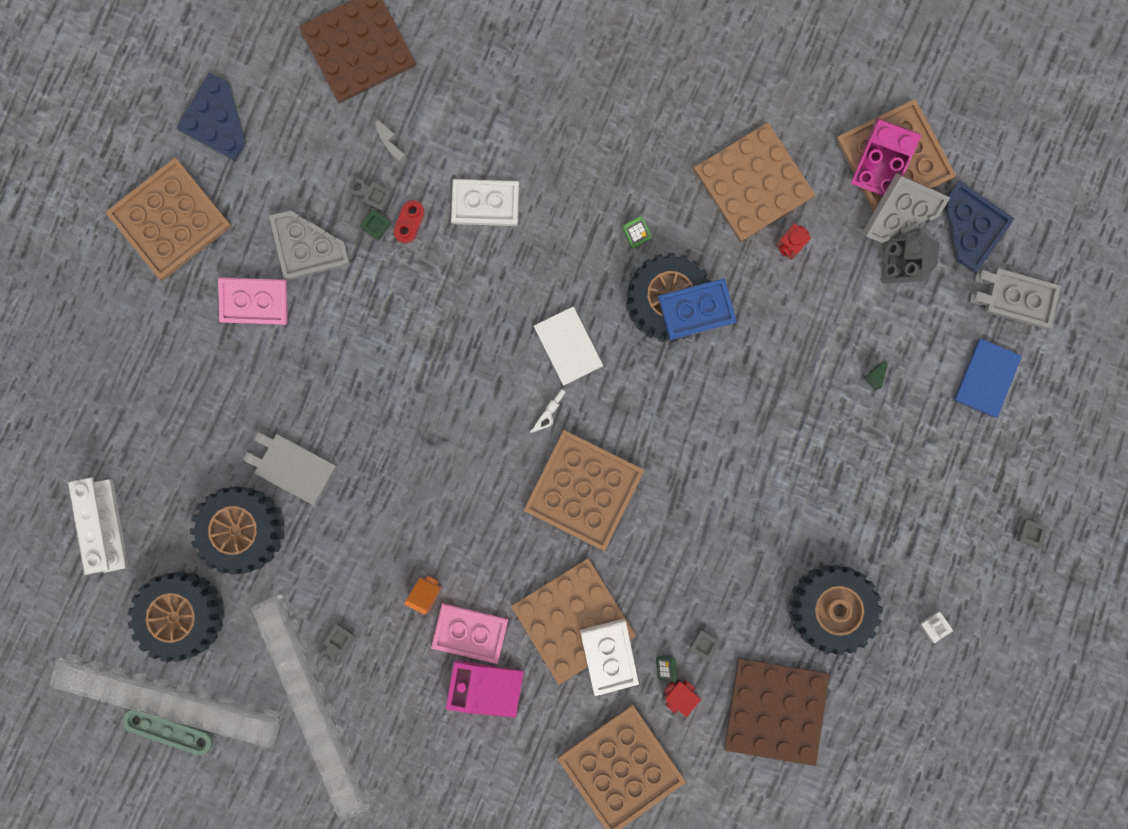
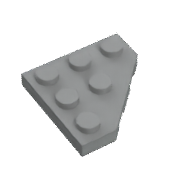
[862,173,950,243]
[269,210,350,281]

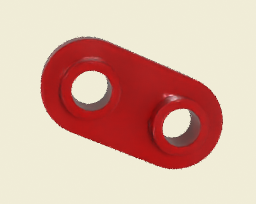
[394,200,425,244]

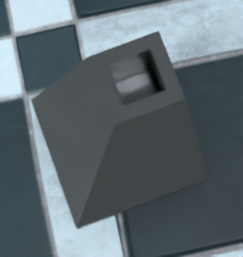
[882,236,939,284]

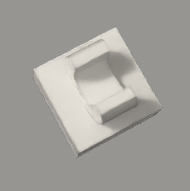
[919,611,953,643]

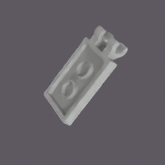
[970,268,1061,329]
[243,432,337,505]

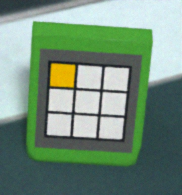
[622,216,652,249]

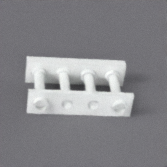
[68,478,129,575]

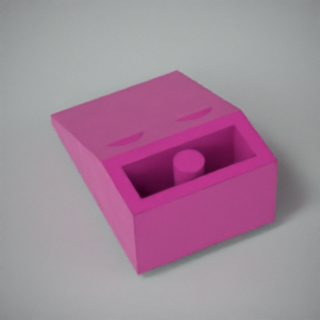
[851,117,922,196]
[446,659,524,717]

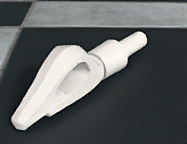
[530,389,566,433]

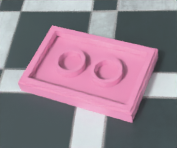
[218,277,288,325]
[431,603,508,664]

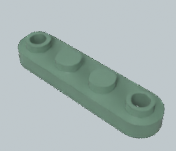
[123,708,214,755]

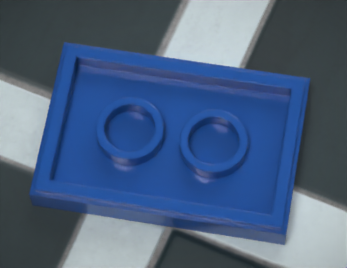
[658,278,737,340]
[954,339,1022,418]

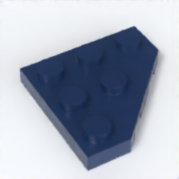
[176,72,246,162]
[946,181,1015,274]

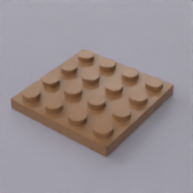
[835,99,956,212]
[693,123,816,243]
[105,157,232,281]
[523,430,644,551]
[511,558,636,685]
[557,704,686,829]

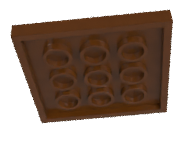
[299,0,416,104]
[724,658,830,766]

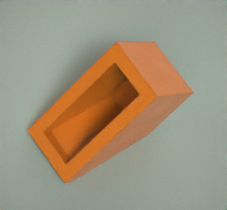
[404,575,442,615]

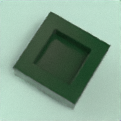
[359,209,391,241]

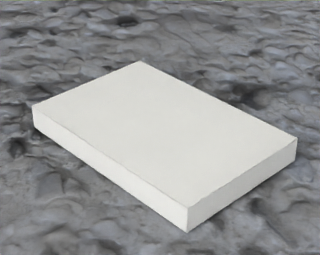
[451,179,519,226]
[534,306,603,386]
[580,619,639,696]

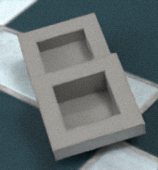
[375,120,408,167]

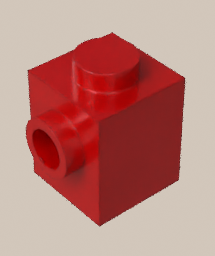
[776,223,811,260]
[663,679,701,718]

